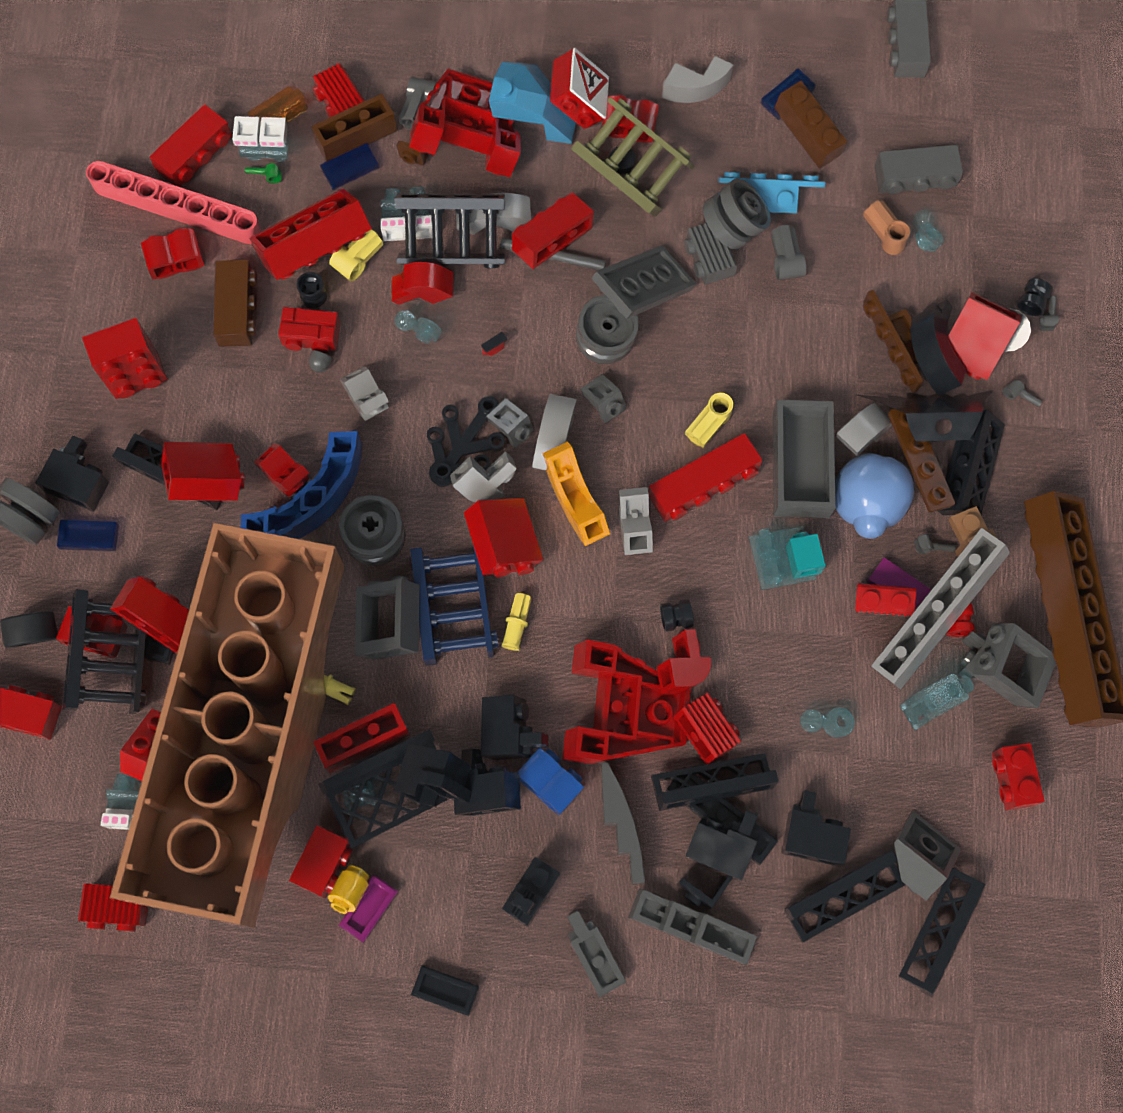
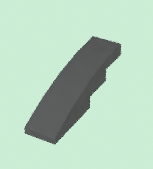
[601,763,645,885]
[628,889,757,965]

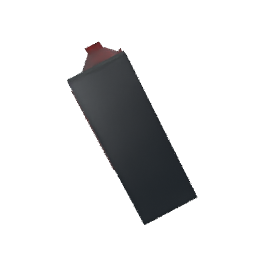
[481,332,508,356]

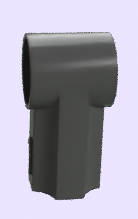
[399,76,436,130]
[771,225,806,280]

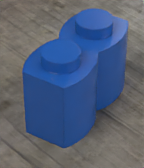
[517,748,584,816]

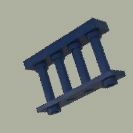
[410,545,498,666]

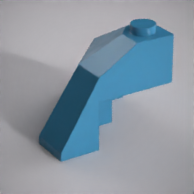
[489,61,576,144]

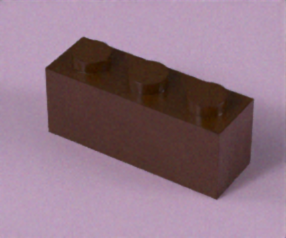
[774,81,848,169]
[311,93,397,164]
[213,260,257,347]

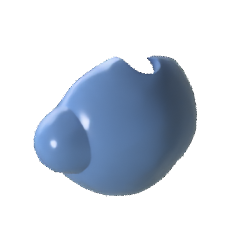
[835,453,915,539]

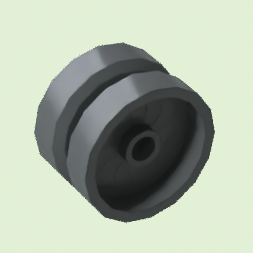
[703,178,771,250]
[576,295,638,364]
[0,477,60,546]
[339,495,406,566]

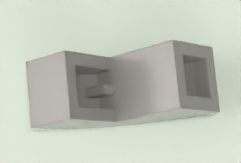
[662,56,733,103]
[455,193,531,235]
[532,394,577,470]
[837,403,892,456]

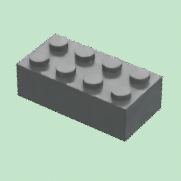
[773,400,835,518]

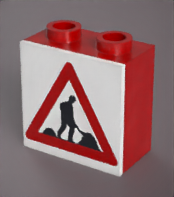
[550,48,609,129]

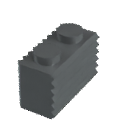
[684,223,737,285]

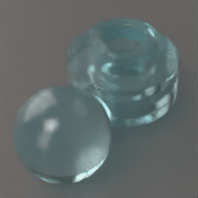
[913,209,944,252]
[394,310,442,344]
[800,707,855,738]

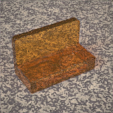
[248,86,308,123]

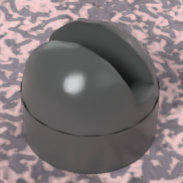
[309,350,332,373]

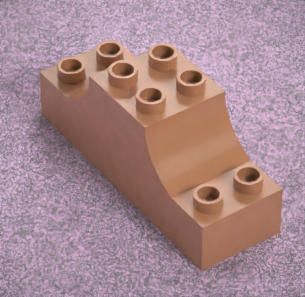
[110,523,345,928]

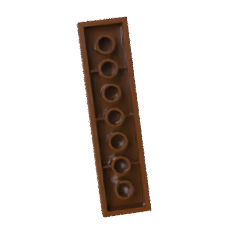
[1024,491,1123,727]

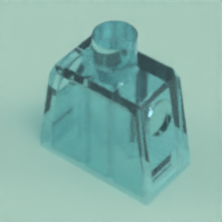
[900,673,974,731]

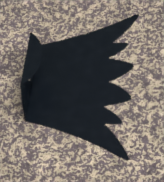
[856,390,993,441]

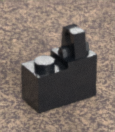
[35,435,109,512]
[481,695,549,760]
[454,748,521,816]
[781,790,851,867]
[685,809,760,881]
[502,857,561,927]

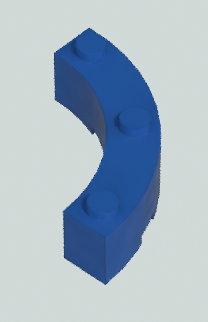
[241,431,363,539]

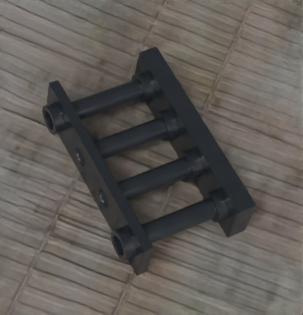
[395,194,505,268]
[62,589,146,714]

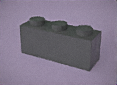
[887,0,931,78]
[874,145,963,194]

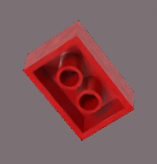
[82,318,168,399]

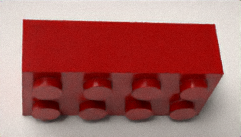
[249,189,372,280]

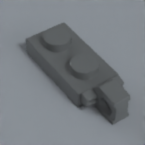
[567,911,626,997]

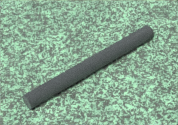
[500,237,606,270]

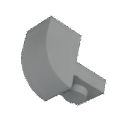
[340,366,389,421]
[450,451,517,503]
[618,487,653,555]

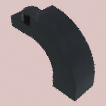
[911,299,967,396]

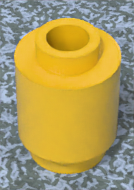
[328,866,369,914]

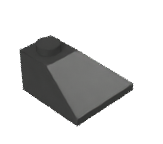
[894,811,961,900]

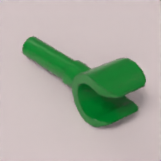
[245,163,281,184]

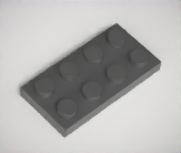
[591,245,696,319]

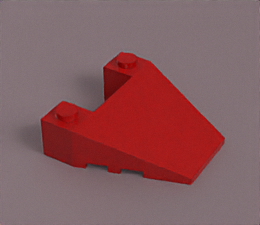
[409,68,521,177]
[562,639,691,764]

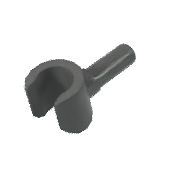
[1039,296,1059,331]
[1002,380,1042,407]
[914,534,955,554]

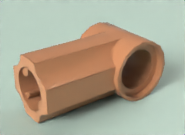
[863,200,910,255]

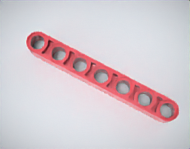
[86,161,262,244]

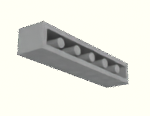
[871,528,1010,690]

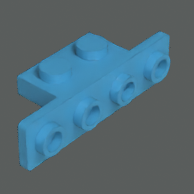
[718,172,825,213]

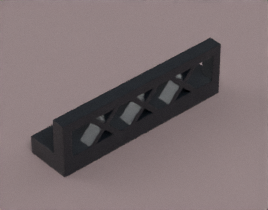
[938,409,1005,516]
[112,433,222,510]
[651,753,779,811]
[784,850,906,943]
[898,868,986,998]

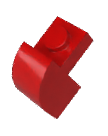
[392,262,453,305]
[254,443,310,497]
[657,629,711,695]

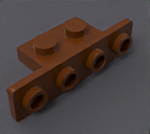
[863,290,923,393]
[888,409,955,513]

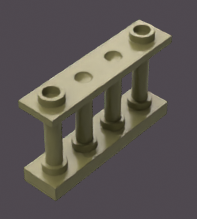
[571,97,695,217]

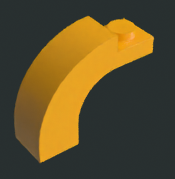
[542,441,610,546]

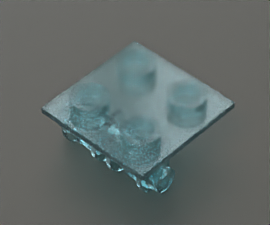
[749,526,817,590]

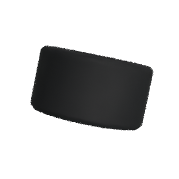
[0,611,57,648]

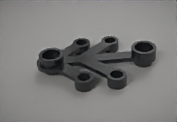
[426,396,505,487]

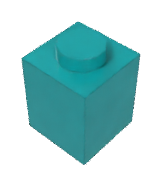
[786,532,825,579]

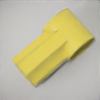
[329,229,383,281]
[685,393,733,448]

